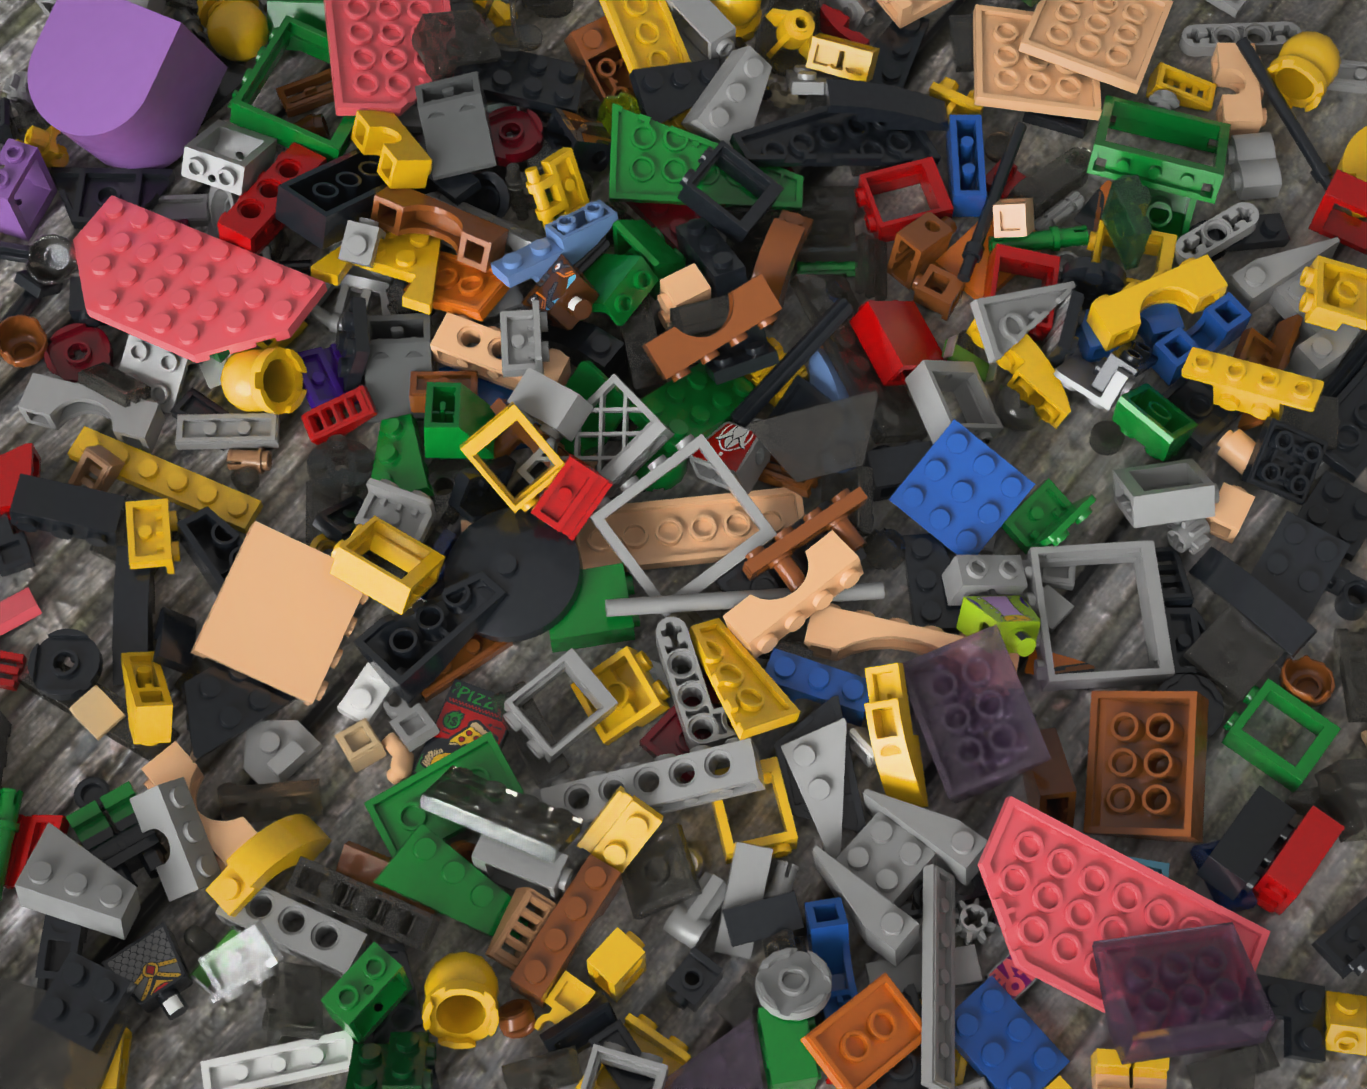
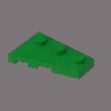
[371,414,434,496]

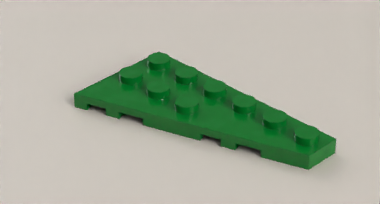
[608,103,803,211]

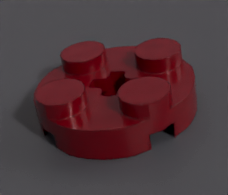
[489,106,544,167]
[44,323,114,384]

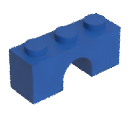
[1151,292,1252,386]
[1075,303,1185,363]
[765,648,869,727]

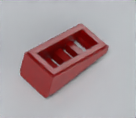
[301,385,378,449]

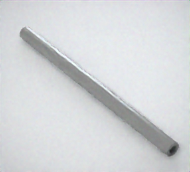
[605,582,885,617]

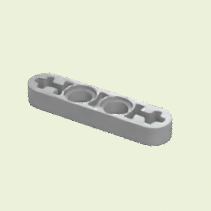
[1179,21,1302,57]

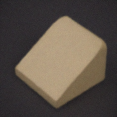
[69,685,126,741]
[334,718,386,773]

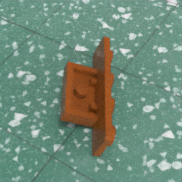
[1233,314,1303,431]

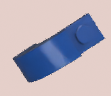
[804,897,858,1020]

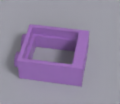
[0,138,58,242]

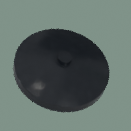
[444,508,583,642]

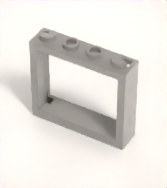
[590,434,777,618]
[1022,540,1175,692]

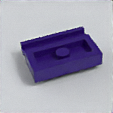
[297,343,359,409]

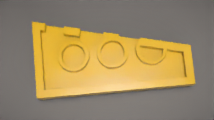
[689,618,801,740]

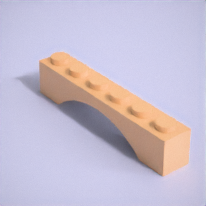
[803,603,1020,699]

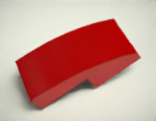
[819,4,870,45]

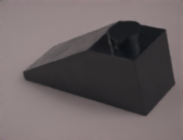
[542,320,625,378]

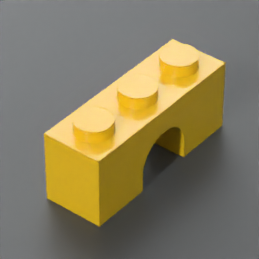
[350,110,432,189]

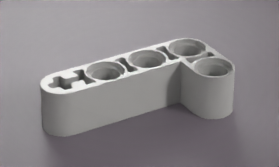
[656,616,751,750]

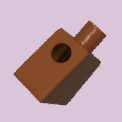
[886,212,957,290]

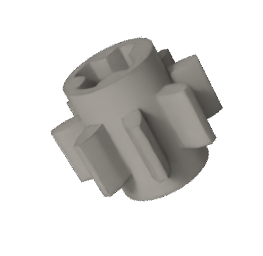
[3,71,35,111]
[1167,518,1210,555]
[955,898,996,946]

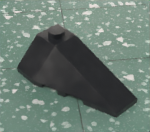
[353,571,507,704]

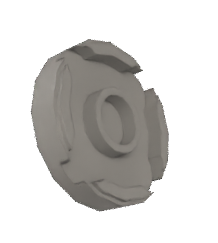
[755,948,832,1021]

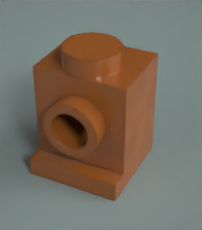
[911,263,965,321]

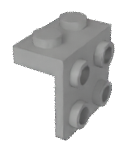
[114,334,203,413]
[1053,355,1146,411]

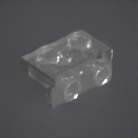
[198,920,284,1004]

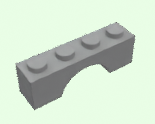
[18,373,166,453]

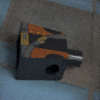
[544,108,611,172]

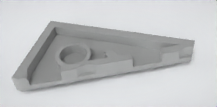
[970,281,1076,364]
[781,717,847,859]

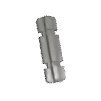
[1034,191,1085,231]

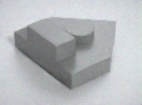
[243,720,323,796]

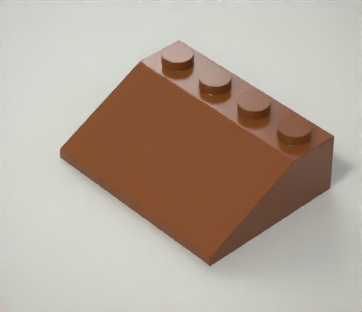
[1084,691,1209,843]

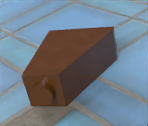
[1019,728,1077,828]

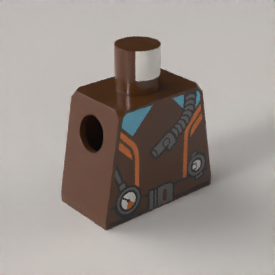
[521,254,599,331]

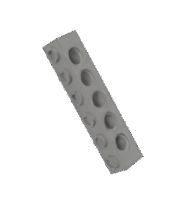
[540,737,766,839]

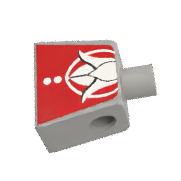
[689,417,771,494]

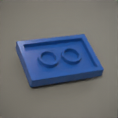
[955,975,1070,1089]

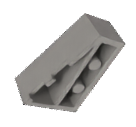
[681,45,772,148]

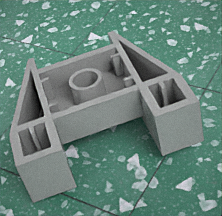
[1224,237,1364,381]
[813,789,987,967]

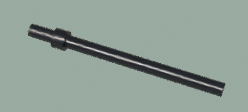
[1236,37,1334,192]
[957,122,1027,282]

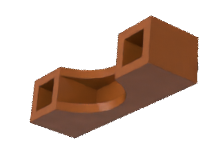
[371,186,509,273]
[642,273,782,382]
[509,854,622,1009]

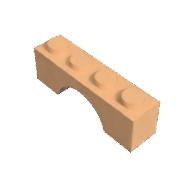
[723,530,864,659]
[141,741,258,873]

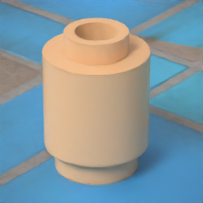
[1217,429,1256,475]

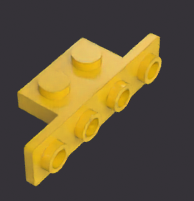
[1181,347,1324,421]

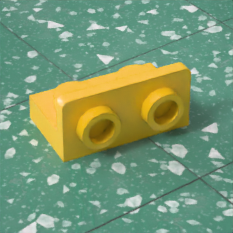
[125,498,181,574]

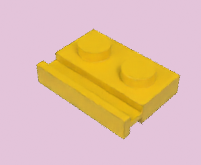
[576,786,664,874]

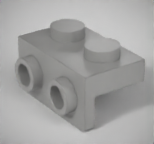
[500,300,550,377]
[354,478,436,543]

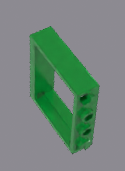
[228,15,356,163]
[1086,95,1231,204]

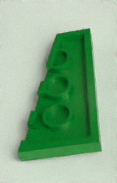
[373,823,529,946]

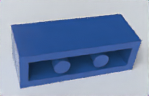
[946,115,987,217]

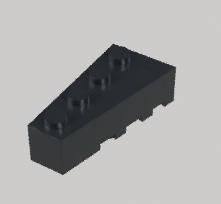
[177,506,244,596]

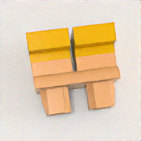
[1091,1048,1170,1089]

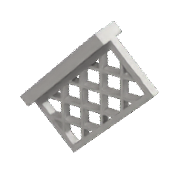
[517,374,674,521]

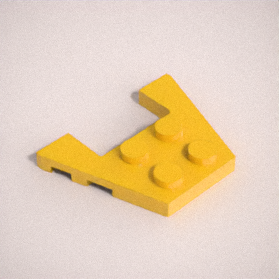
[310,229,441,315]

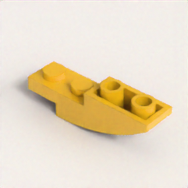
[965,319,1071,429]
[864,663,929,808]

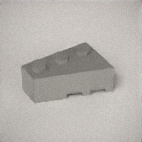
[15,822,141,940]

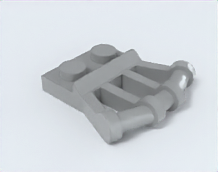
[307,243,395,333]

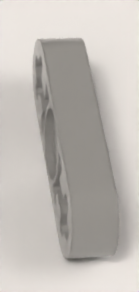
[1174,202,1259,265]

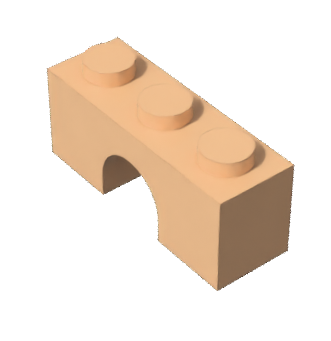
[1211,42,1267,139]

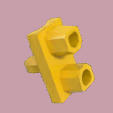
[929,77,984,121]
[17,125,69,168]

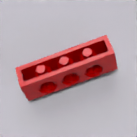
[217,142,327,255]

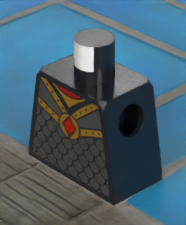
[102,922,193,1020]

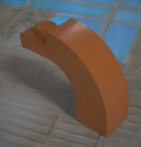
[751,210,814,326]

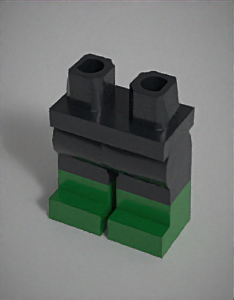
[66,781,168,887]

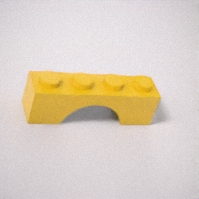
[1086,254,1228,352]

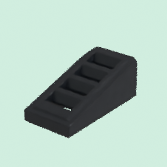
[1155,547,1194,608]

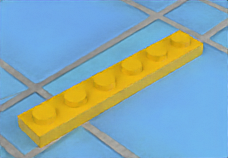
[67,426,263,534]

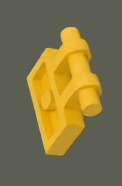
[525,147,589,229]

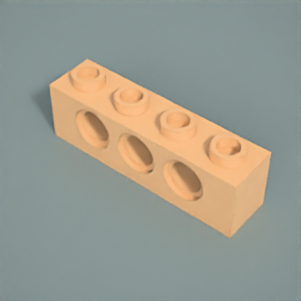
[430,312,571,391]

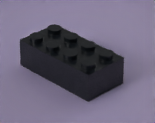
[275,149,415,250]

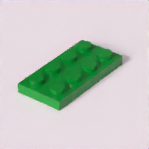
[629,362,756,456]
[364,731,526,857]

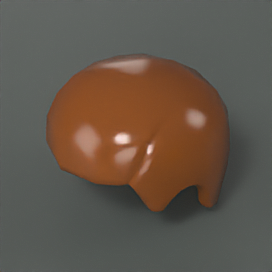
[0,314,49,368]
[1279,655,1335,707]

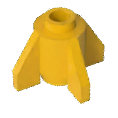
[765,8,815,60]

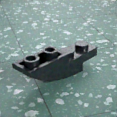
[33,914,88,1015]

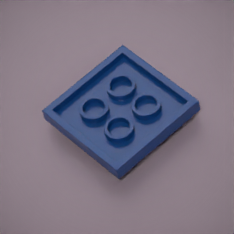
[889,419,1036,555]

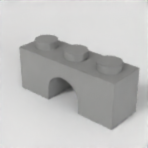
[129,777,221,902]

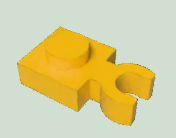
[534,970,598,1031]

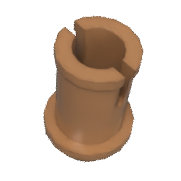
[227,447,272,474]

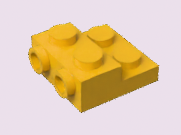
[1299,255,1367,331]
[570,646,670,745]

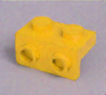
[1325,991,1367,1056]

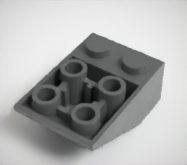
[415,71,497,180]
[365,313,435,423]

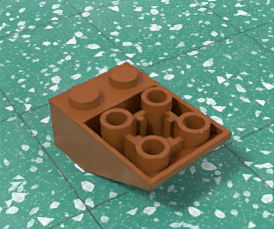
[564,16,638,117]

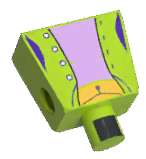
[956,595,1040,657]

